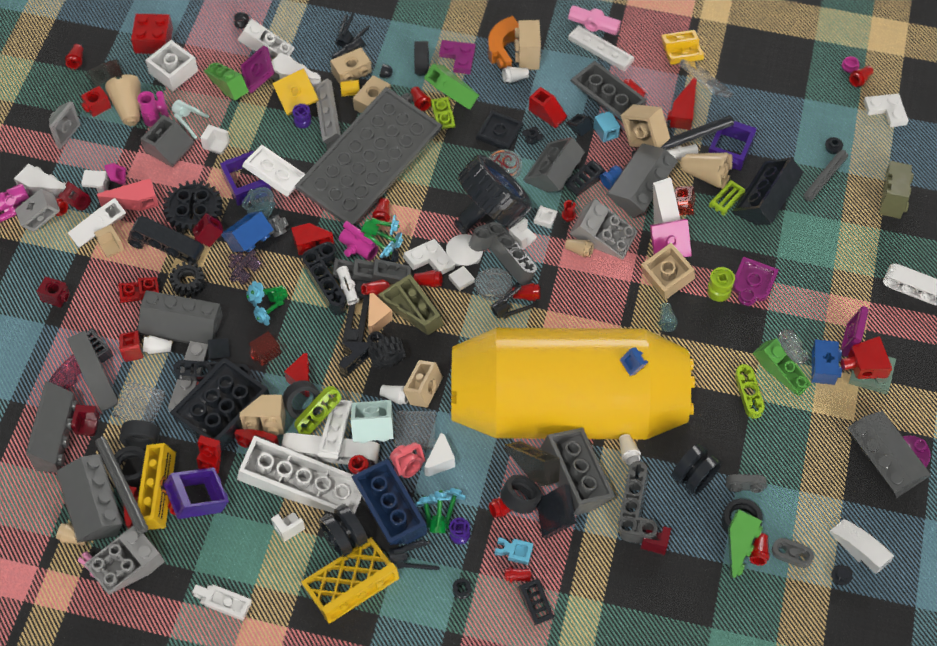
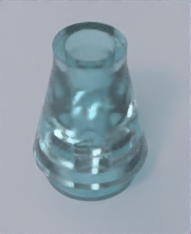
[659,303,678,332]

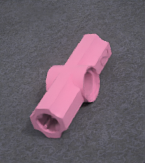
[568,6,621,35]

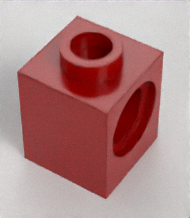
[81,86,111,118]

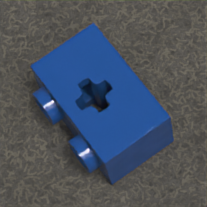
[811,339,842,385]

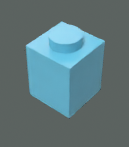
[593,111,620,143]

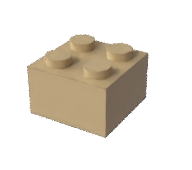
[514,20,541,70]
[621,104,670,147]
[641,243,695,300]

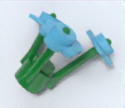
[361,215,403,258]
[246,281,288,326]
[415,488,465,534]

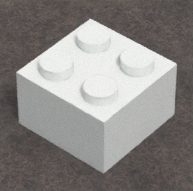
[146,40,198,91]

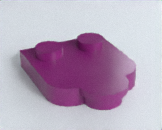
[733,257,779,306]

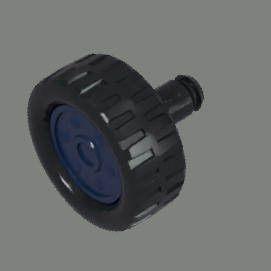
[454,155,532,234]

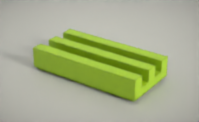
[709,180,746,216]

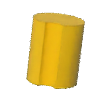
[340,80,360,96]

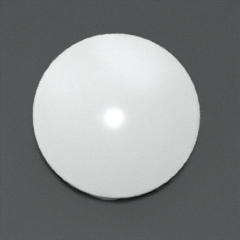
[446,234,483,266]

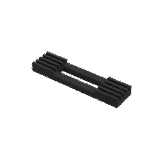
[342,279,372,348]

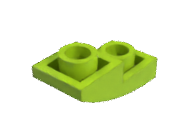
[431,97,455,129]

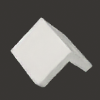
[200,125,230,155]
[81,170,110,193]
[509,218,537,250]
[271,513,305,542]

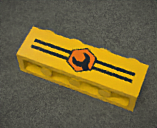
[138,443,176,530]

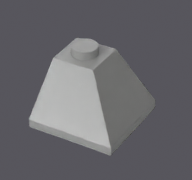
[49,101,81,150]

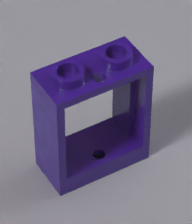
[708,121,757,171]
[220,151,272,206]
[164,468,229,519]

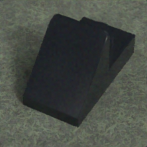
[339,342,372,378]

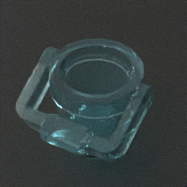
[242,187,276,219]

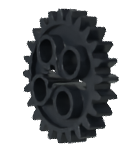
[162,180,223,234]

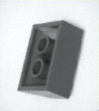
[523,137,585,193]

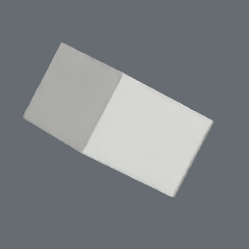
[424,433,455,477]

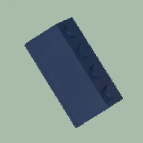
[351,458,427,545]

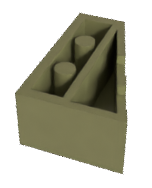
[879,161,914,219]
[378,274,444,335]

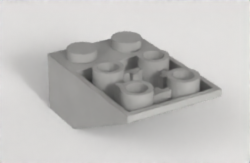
[569,199,638,259]
[84,525,165,595]

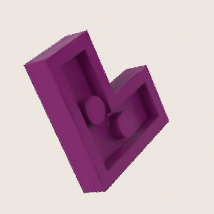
[439,40,476,74]

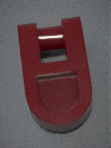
[58,181,91,211]

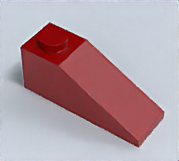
[667,78,697,130]

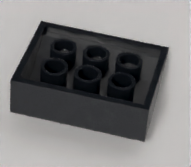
[170,358,270,452]

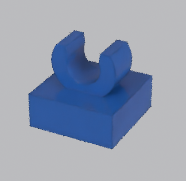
[620,347,648,376]

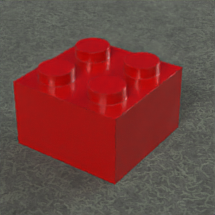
[131,14,173,54]

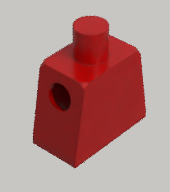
[841,336,892,379]

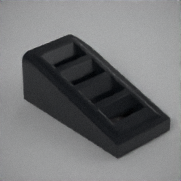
[565,159,604,197]
[86,328,113,364]
[517,578,555,626]

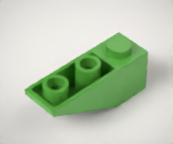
[204,62,249,100]
[424,64,479,110]
[752,338,811,396]
[728,510,763,578]

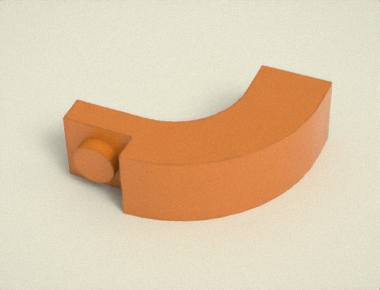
[488,16,518,70]

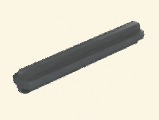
[803,150,848,202]

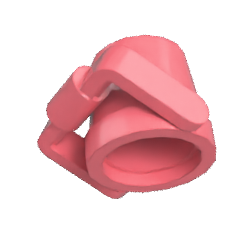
[390,443,425,478]

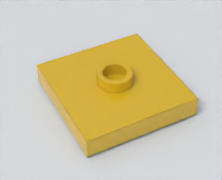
[272,68,319,115]

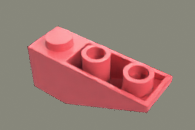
[97,179,159,211]

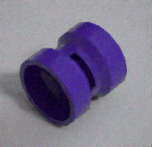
[292,104,311,129]
[449,518,470,545]

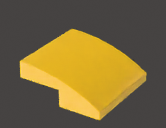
[661,30,704,65]

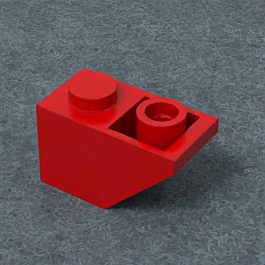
[529,87,567,128]
[291,223,334,255]

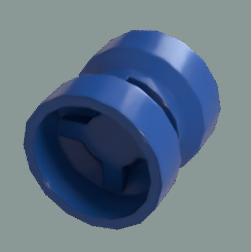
[600,165,622,190]

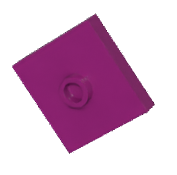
[240,45,275,94]
[841,306,869,357]

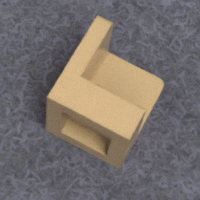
[94,224,124,258]

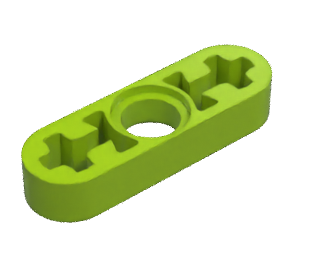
[735,364,765,419]
[294,386,341,435]

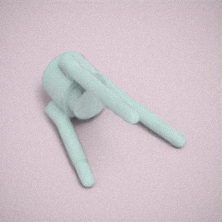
[172,100,209,139]

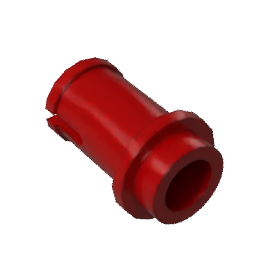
[561,200,576,222]
[504,567,531,583]

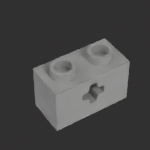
[15,188,60,232]

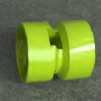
[707,267,735,302]

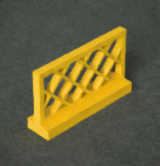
[301,538,400,624]

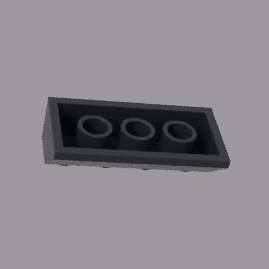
[732,157,803,225]

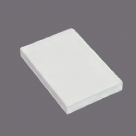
[242,145,305,197]

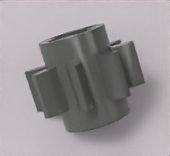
[267,214,289,237]

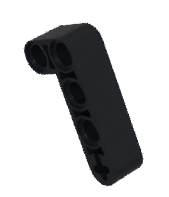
[128,216,204,265]
[302,242,347,316]

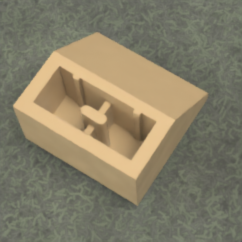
[240,395,286,436]

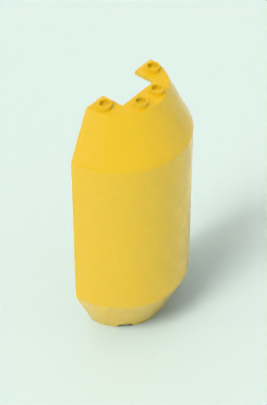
[451,327,695,440]

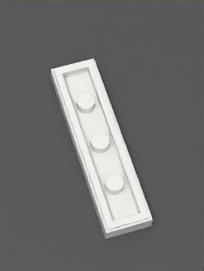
[568,25,634,71]
[318,400,352,459]

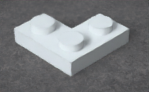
[863,94,908,127]
[403,239,455,275]

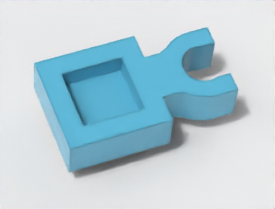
[495,537,534,565]

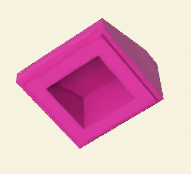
[104,163,126,185]

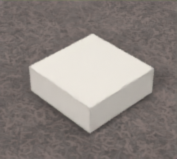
[534,206,557,229]
[448,266,475,291]

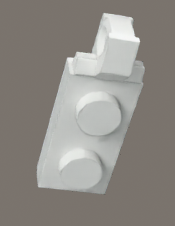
[192,585,252,621]

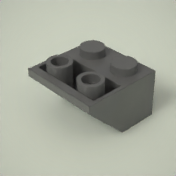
[141,115,195,167]

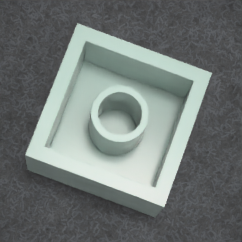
[351,400,393,443]

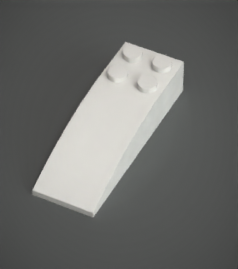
[237,436,362,514]

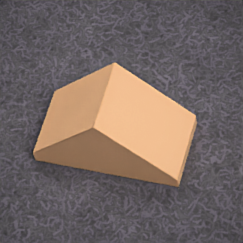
[368,293,393,335]

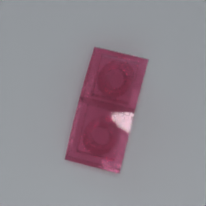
[48,354,82,390]

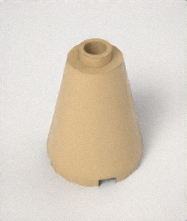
[105,74,141,126]
[680,152,733,188]

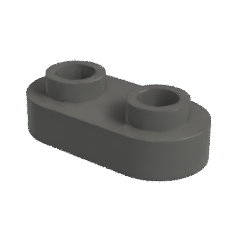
[726,474,767,493]
[772,538,814,568]

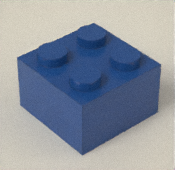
[221,211,274,253]

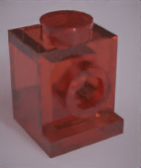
[674,186,696,215]

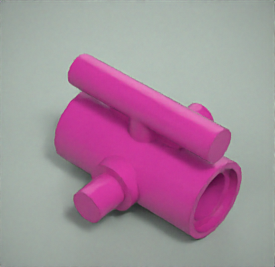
[137,91,169,127]
[0,183,29,222]
[339,221,379,261]

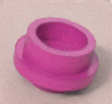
[842,56,859,73]

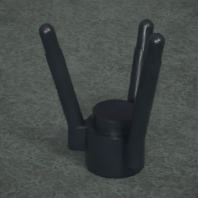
[336,12,370,48]
[490,282,534,319]
[389,539,440,570]

